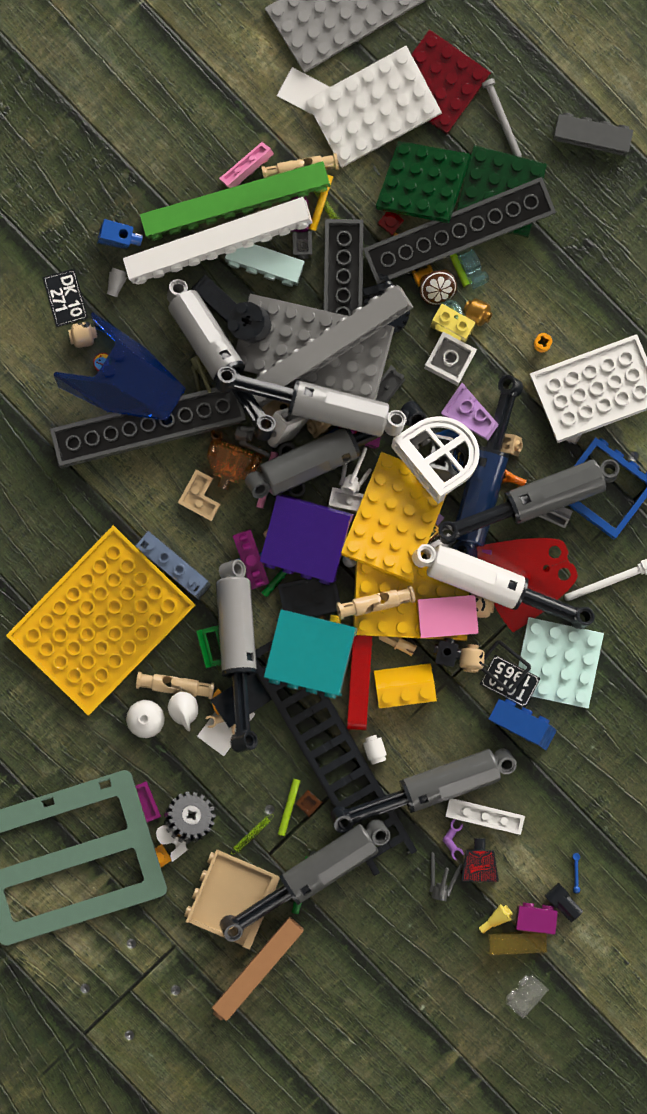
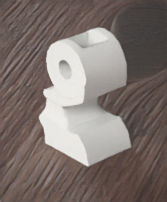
[156,825,189,862]

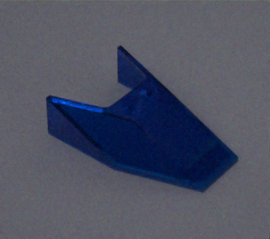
[53,312,186,420]

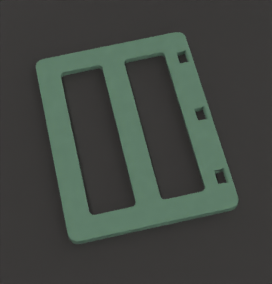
[0,770,167,945]

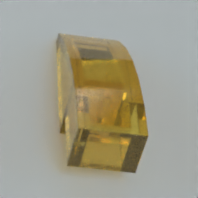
[489,933,547,955]

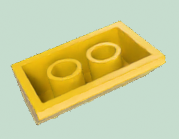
[374,663,437,709]

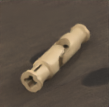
[261,153,339,178]
[336,586,415,620]
[136,672,215,699]

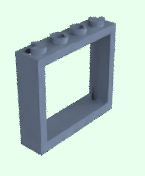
[136,531,211,600]

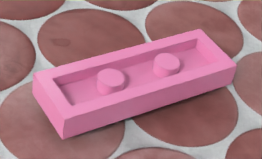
[219,142,274,189]

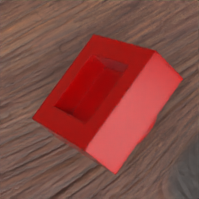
[377,212,404,236]

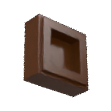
[295,790,322,816]

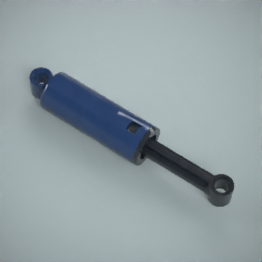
[452,375,523,558]

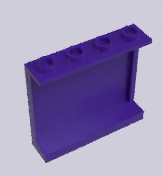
[260,494,354,585]

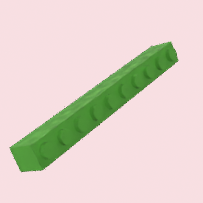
[140,161,331,241]

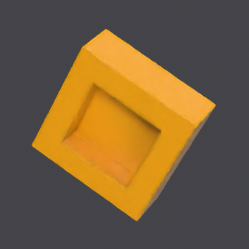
[155,844,172,867]

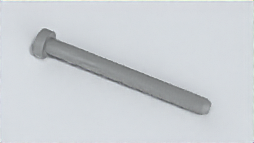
[482,79,522,157]

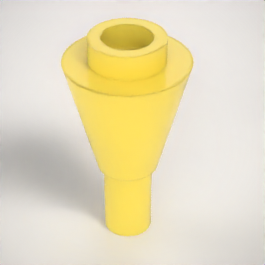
[479,904,513,934]

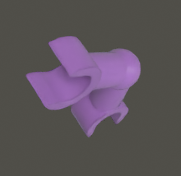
[443,819,464,860]

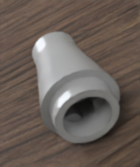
[106,268,128,297]

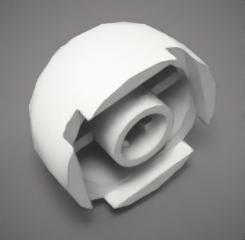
[126,700,165,738]

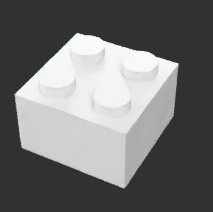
[424,332,477,386]

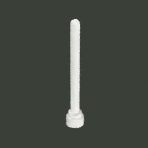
[564,559,647,601]

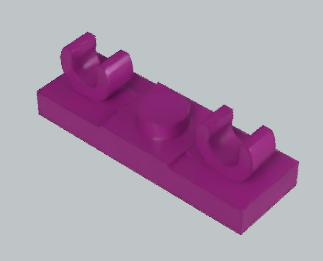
[232,529,269,590]

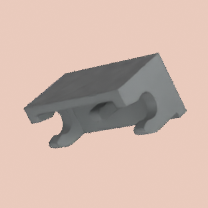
[376,365,406,403]

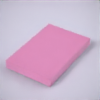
[417,595,478,638]

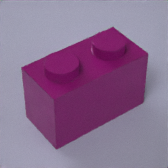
[515,902,558,934]

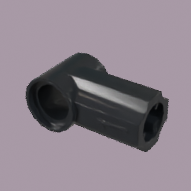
[544,882,583,923]

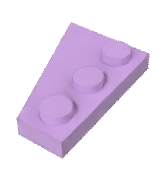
[441,383,498,440]

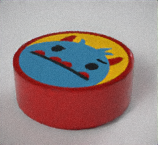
[94,353,113,373]

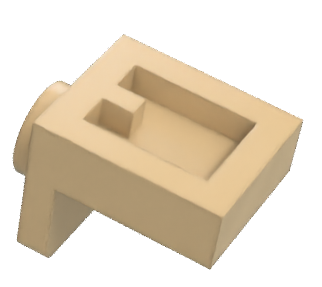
[501,434,523,456]

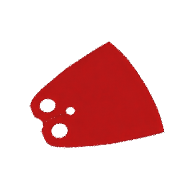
[477,538,578,632]

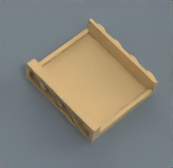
[184,850,280,950]

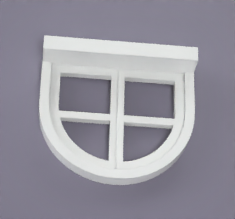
[391,417,479,504]

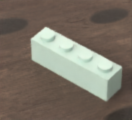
[225,244,305,287]

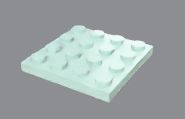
[518,617,604,708]

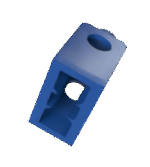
[97,219,143,249]

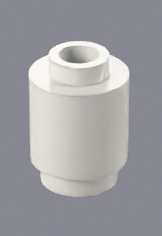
[363,735,387,765]

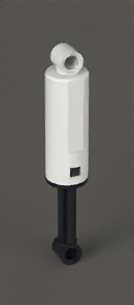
[412,544,595,629]

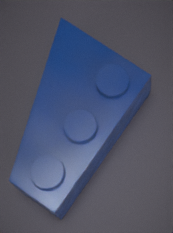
[489,699,557,750]

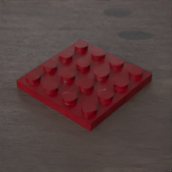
[411,29,491,135]

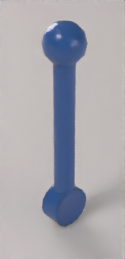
[572,853,580,894]

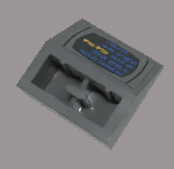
[428,434,468,486]

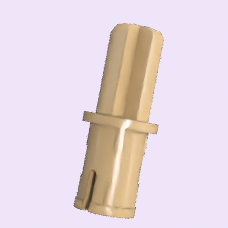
[379,636,417,656]

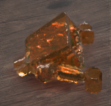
[207,430,268,490]

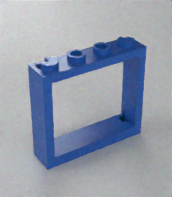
[568,437,647,540]

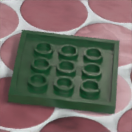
[376,141,471,223]
[457,145,547,238]

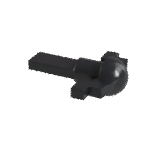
[363,273,393,296]

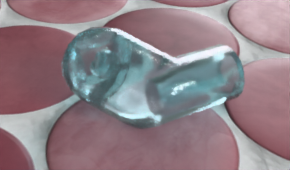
[441,299,465,319]

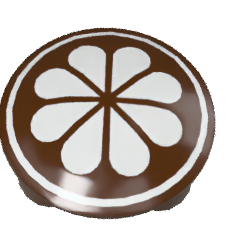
[420,269,457,305]

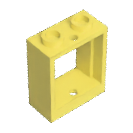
[431,304,475,343]

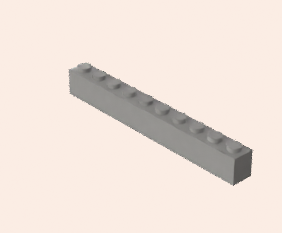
[253,285,413,408]

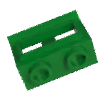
[196,625,221,669]

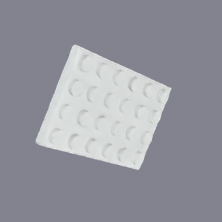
[306,46,442,168]
[530,334,647,443]

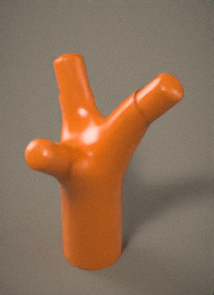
[502,470,526,486]

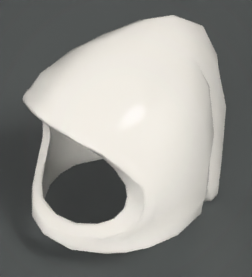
[168,692,198,732]

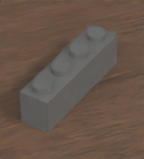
[553,113,633,156]

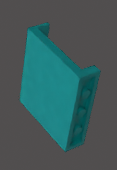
[264,610,358,699]

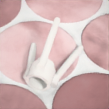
[339,447,372,494]

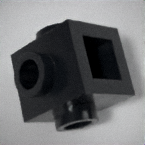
[433,638,462,667]

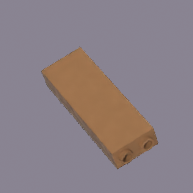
[212,916,304,1021]

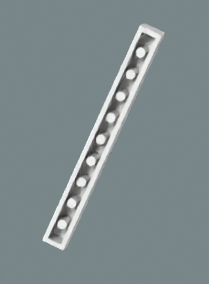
[123,197,313,284]

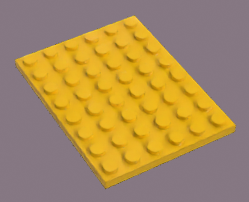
[6,525,196,716]

